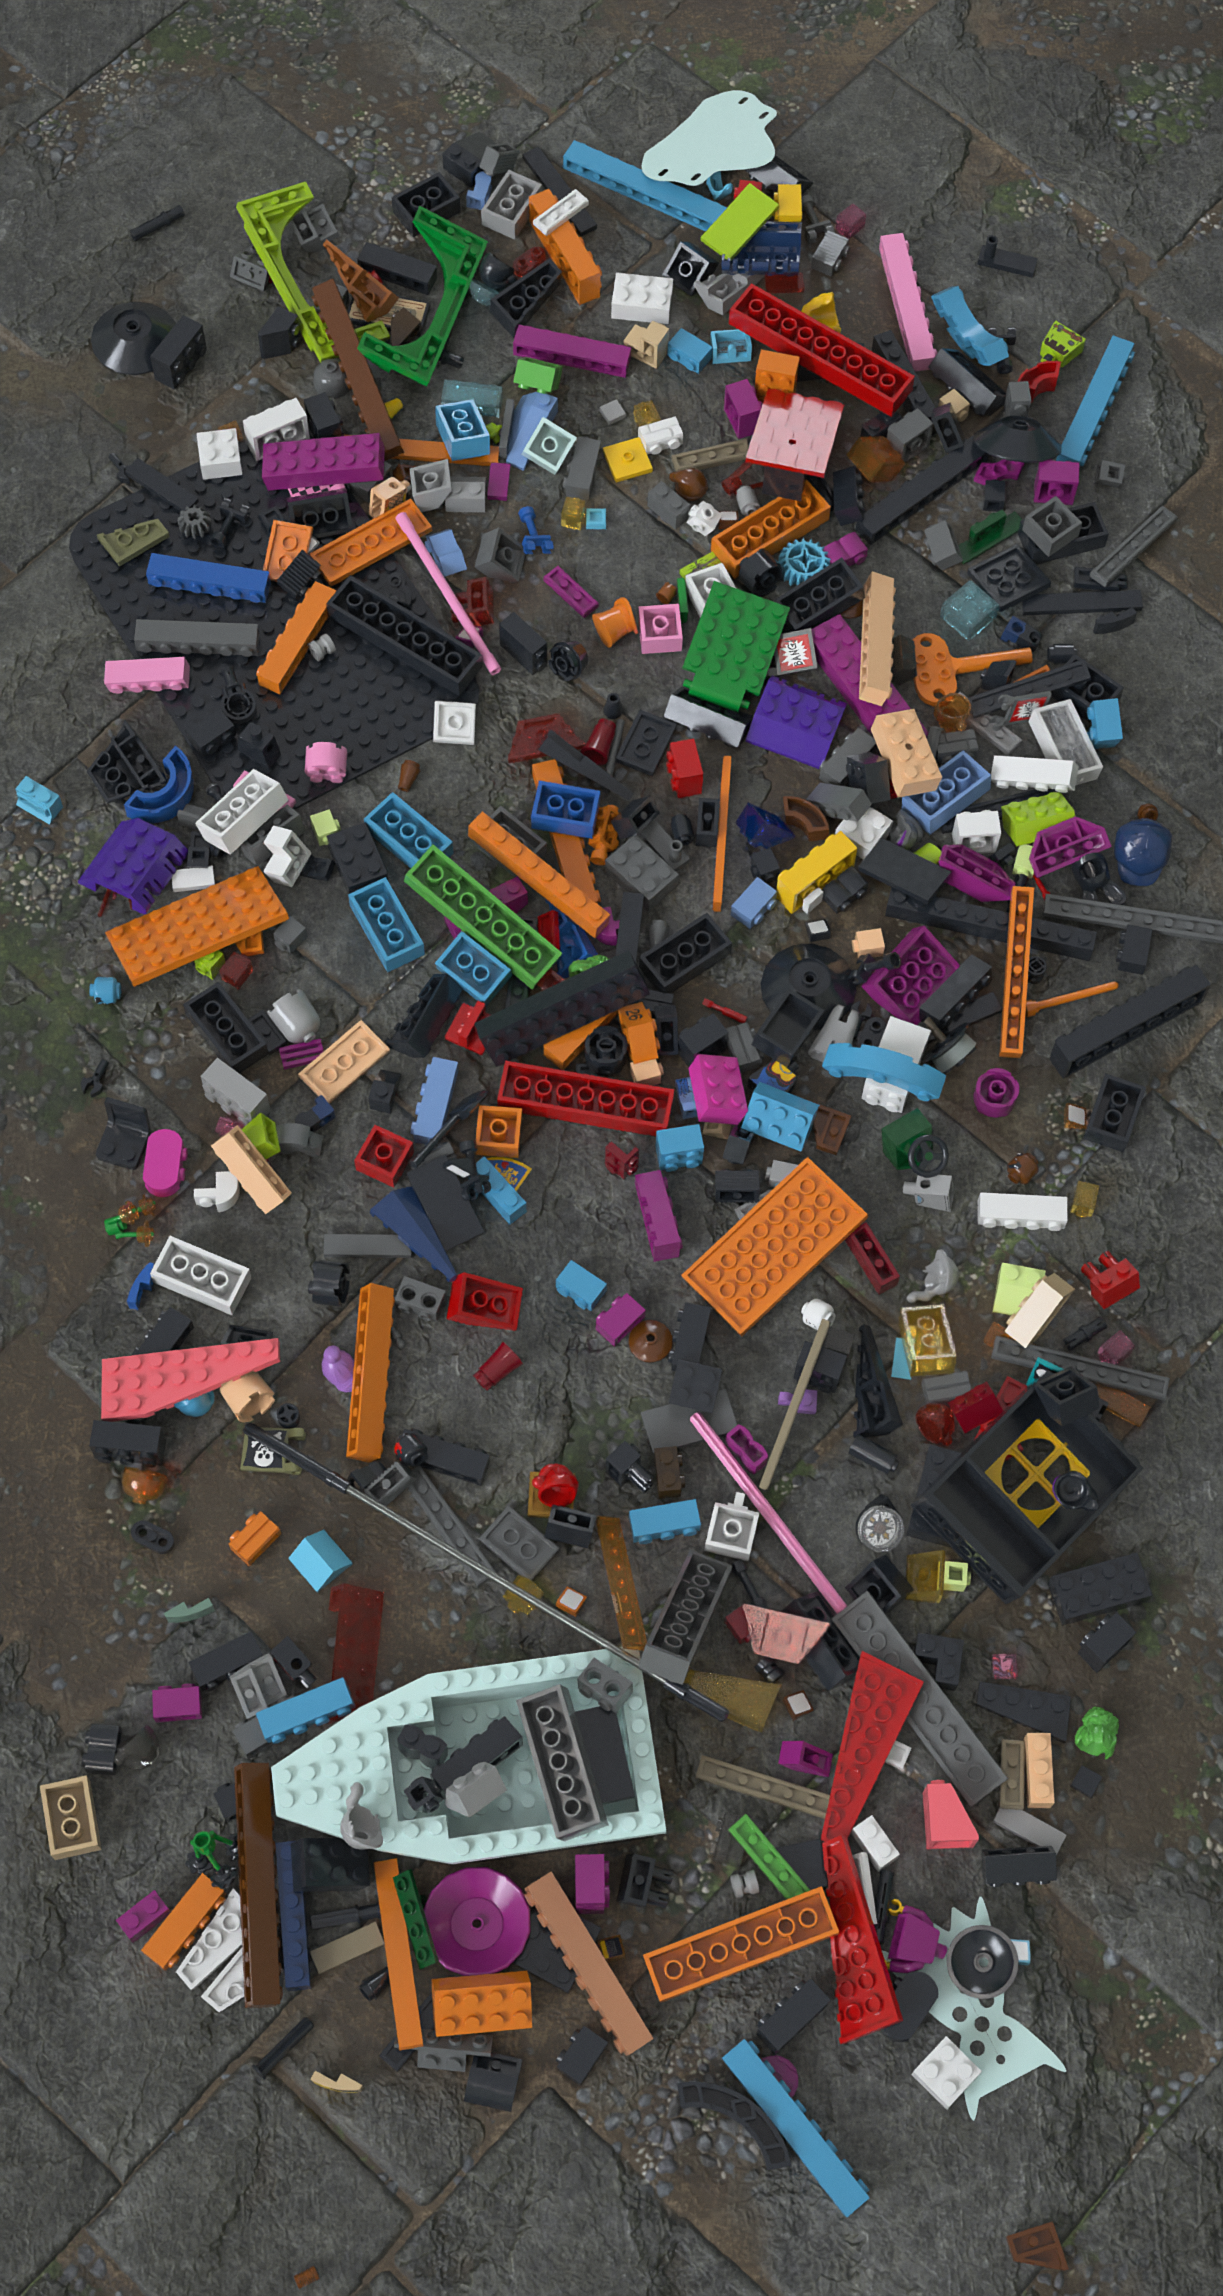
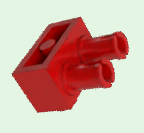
[1081,1251,1140,1309]

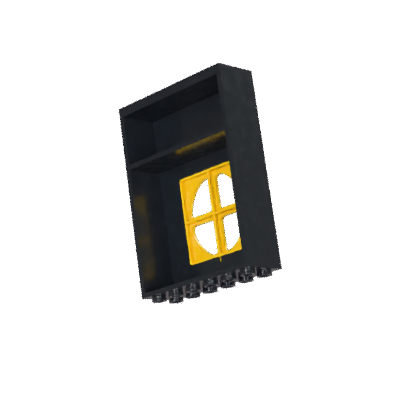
[911,1370,1144,1605]

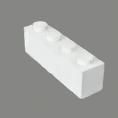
[991,756,1078,793]
[978,1193,1067,1231]

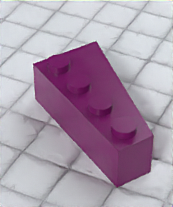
[635,1170,683,1262]

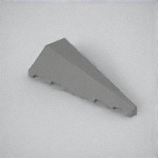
[694,274,765,315]

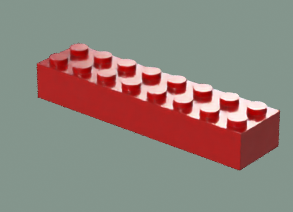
[497,1061,674,1136]

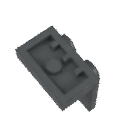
[230,245,269,291]

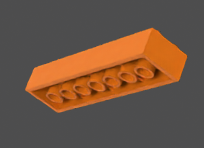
[643,1886,839,2003]

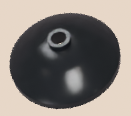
[947,1925,1019,1999]

